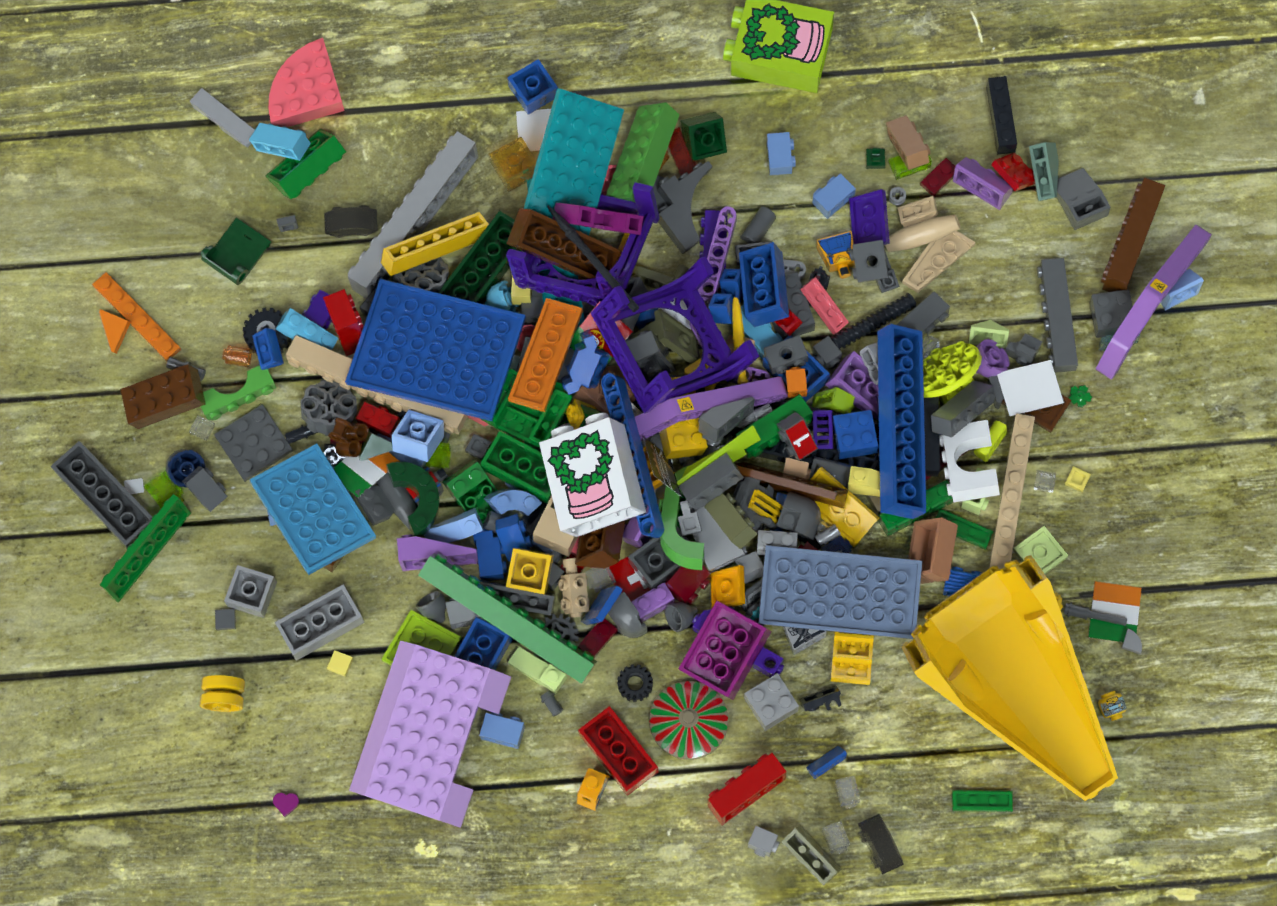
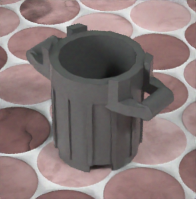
[733,477,777,535]

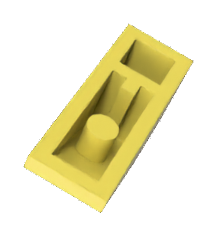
[848,466,880,497]

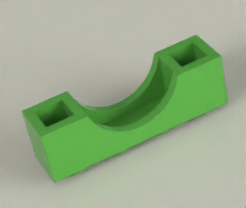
[201,365,276,421]

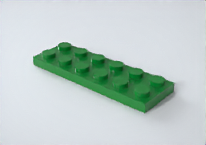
[99,494,191,603]

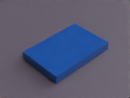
[581,586,622,625]

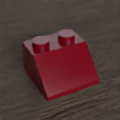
[667,565,711,605]

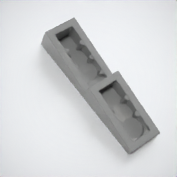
[190,88,255,148]

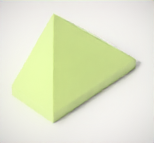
[969,320,1009,348]

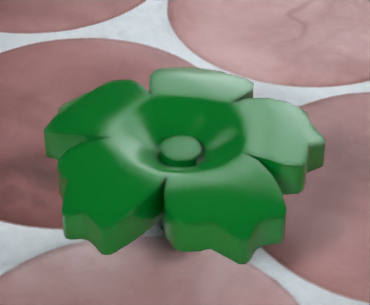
[1069,385,1092,408]

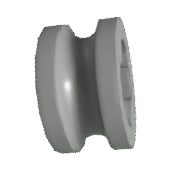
[889,187,906,206]

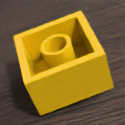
[506,548,554,594]

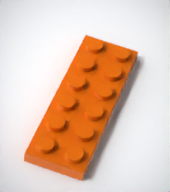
[508,298,583,412]

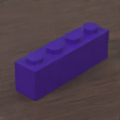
[699,210,728,287]

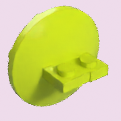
[923,341,982,405]

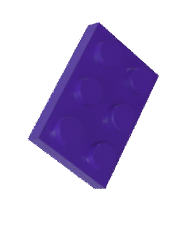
[849,189,890,245]

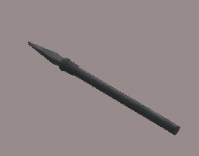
[547,205,639,312]

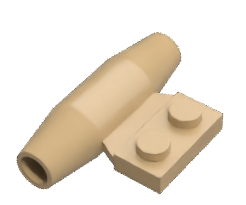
[885,196,960,252]

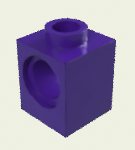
[753,647,785,677]

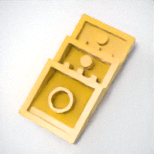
[831,632,874,685]

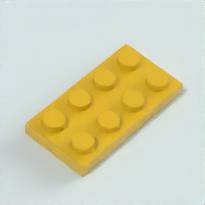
[810,467,879,547]

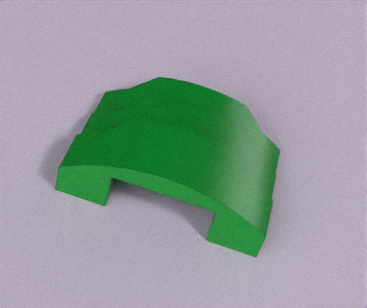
[481,368,573,448]

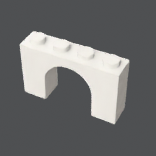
[939,420,1000,502]

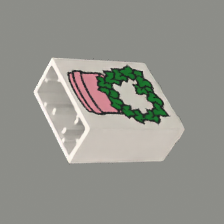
[539,413,646,537]

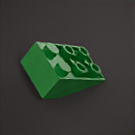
[442,460,497,524]

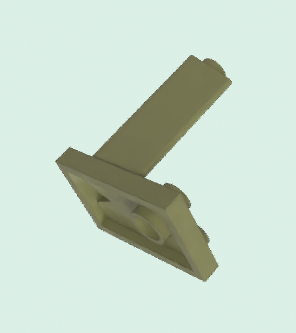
[607,309,700,366]

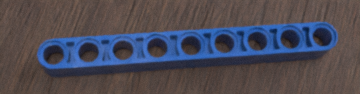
[601,373,664,538]

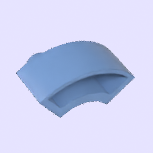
[483,489,542,516]

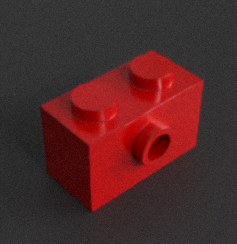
[356,402,400,438]

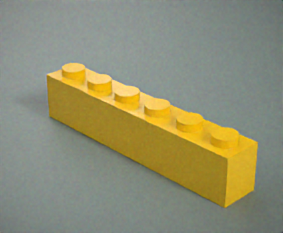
[381,212,489,276]

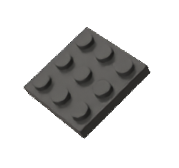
[214,404,293,482]

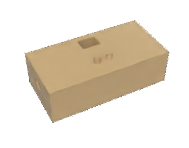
[533,496,579,557]

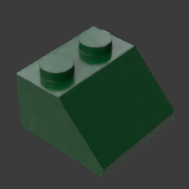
[680,112,727,161]

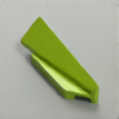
[676,425,761,490]

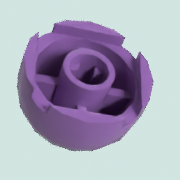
[976,339,1010,378]

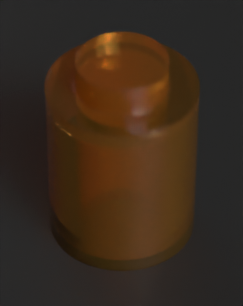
[222,345,252,368]

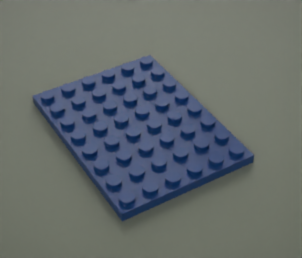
[345,279,526,422]

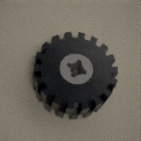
[242,307,292,354]

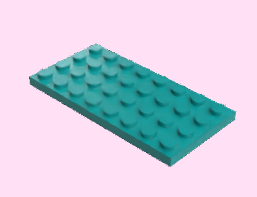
[524,88,624,236]

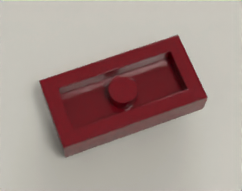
[920,158,955,197]
[578,618,618,658]

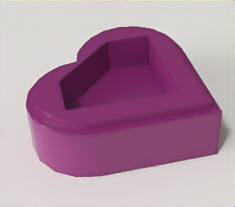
[273,793,300,817]

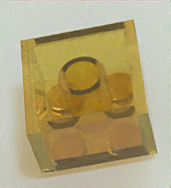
[489,137,537,192]

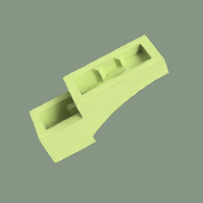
[508,647,567,694]

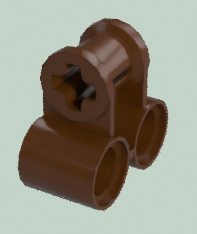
[328,418,369,457]

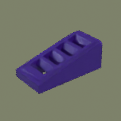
[813,410,833,449]

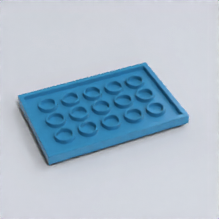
[250,444,376,575]

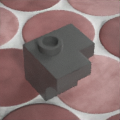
[1005,333,1042,366]

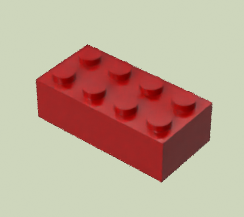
[323,289,364,356]
[578,706,659,796]
[708,753,787,826]

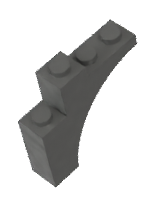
[657,161,713,254]

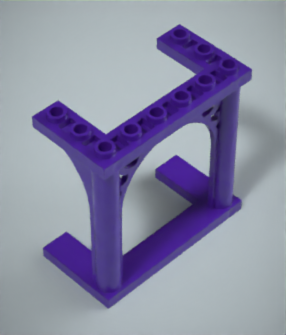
[506,182,660,306]
[591,256,759,414]

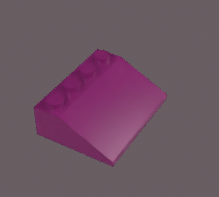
[678,601,772,700]

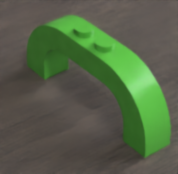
[659,465,705,570]

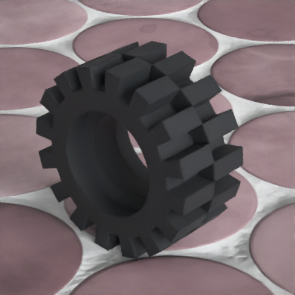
[617,664,653,702]

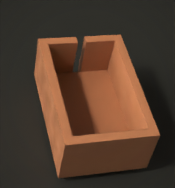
[908,518,958,584]

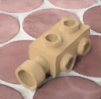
[558,558,590,618]

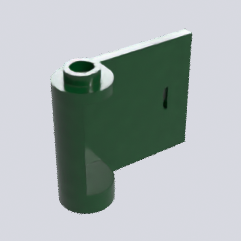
[201,217,272,285]

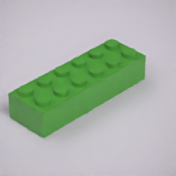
[606,102,680,202]

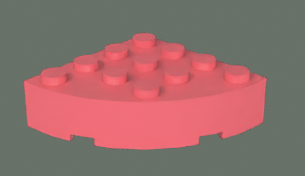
[268,38,345,127]

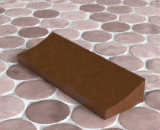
[735,461,848,509]

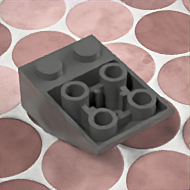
[1057,168,1111,231]

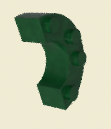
[386,462,439,537]

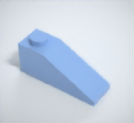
[424,508,483,543]

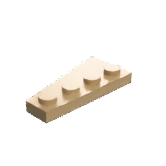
[902,231,976,293]

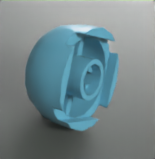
[485,281,519,313]

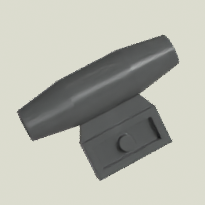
[354,472,417,531]

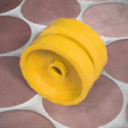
[200,675,245,712]

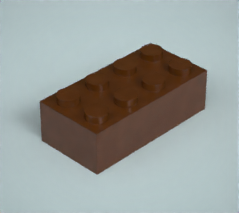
[120,364,206,429]

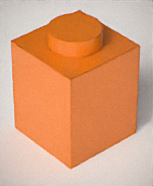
[786,367,807,398]

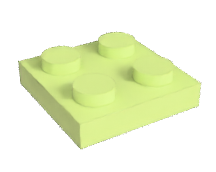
[1013,526,1068,574]

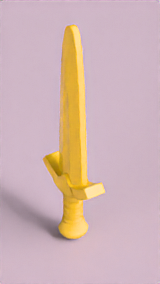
[732,297,749,385]

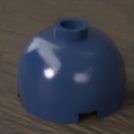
[166,449,206,488]

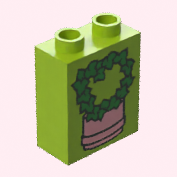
[723,0,834,93]

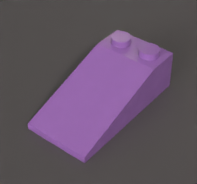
[825,351,879,421]
[397,535,478,571]

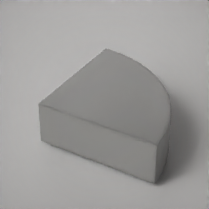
[1122,629,1142,654]

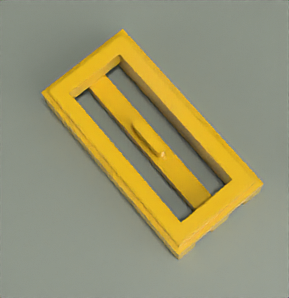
[748,490,783,524]

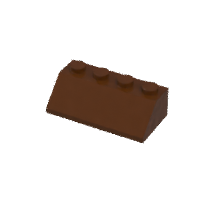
[575,520,625,569]

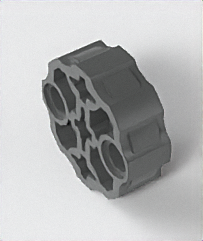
[392,257,449,293]
[300,380,357,436]

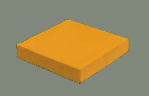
[711,565,745,608]

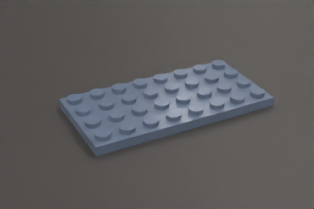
[758,545,922,639]

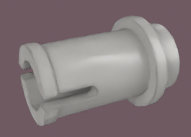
[815,524,841,546]

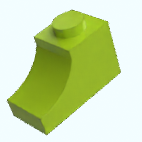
[812,387,855,414]

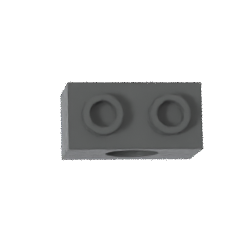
[764,335,808,375]

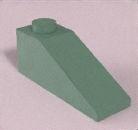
[1029,142,1059,201]

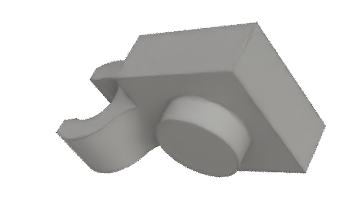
[678,500,702,536]

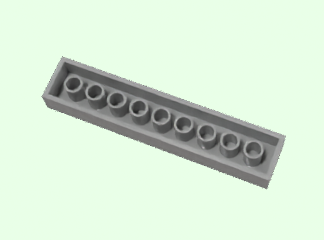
[348,131,478,298]

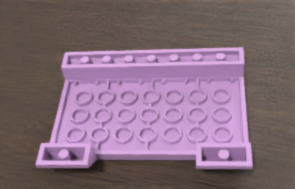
[349,641,511,828]

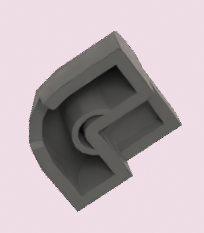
[776,491,821,540]
[608,592,648,638]

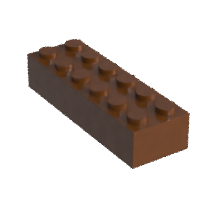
[1101,178,1166,292]
[507,208,622,285]

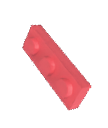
[800,277,849,335]

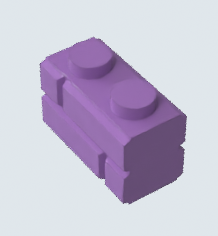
[632,583,674,623]

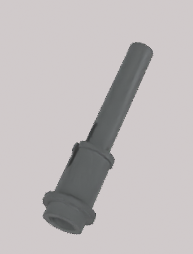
[1064,602,1127,626]

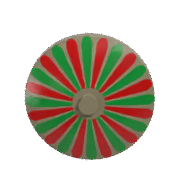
[649,681,728,760]

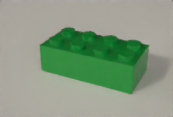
[481,431,552,504]

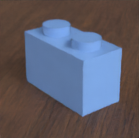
[767,132,796,175]
[812,173,856,219]
[479,712,525,749]

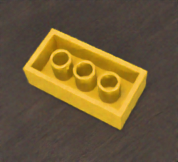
[658,377,708,459]

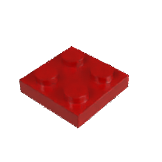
[991,152,1035,192]

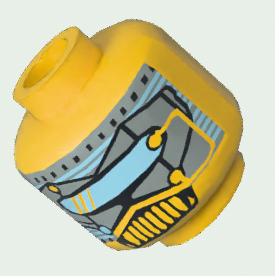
[1098,691,1127,721]

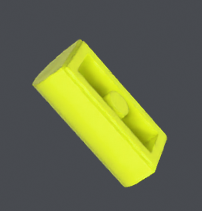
[974,420,1007,462]

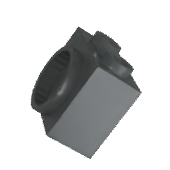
[850,240,889,283]

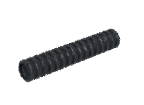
[830,293,916,351]

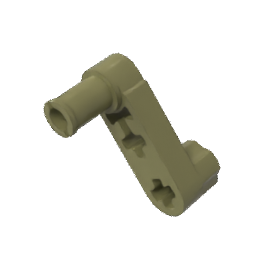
[630,264,689,289]

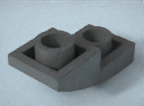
[868,252,900,293]

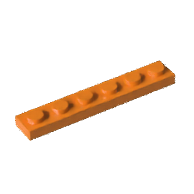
[92,272,181,361]

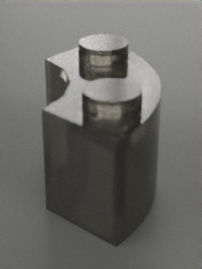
[324,205,378,238]
[858,814,904,875]

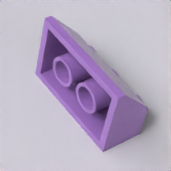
[953,157,1013,210]

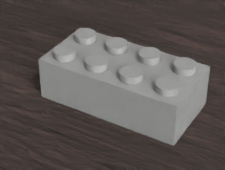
[275,584,365,661]

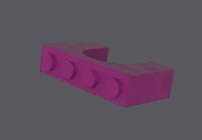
[553,203,644,235]

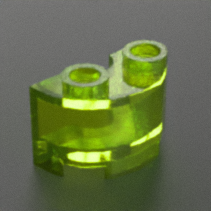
[144,470,184,508]

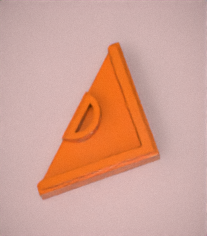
[99,309,131,354]

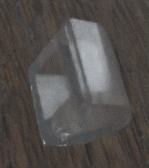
[1034,470,1056,493]

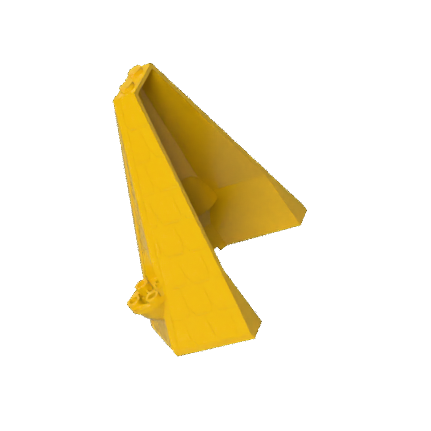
[901,555,1118,801]

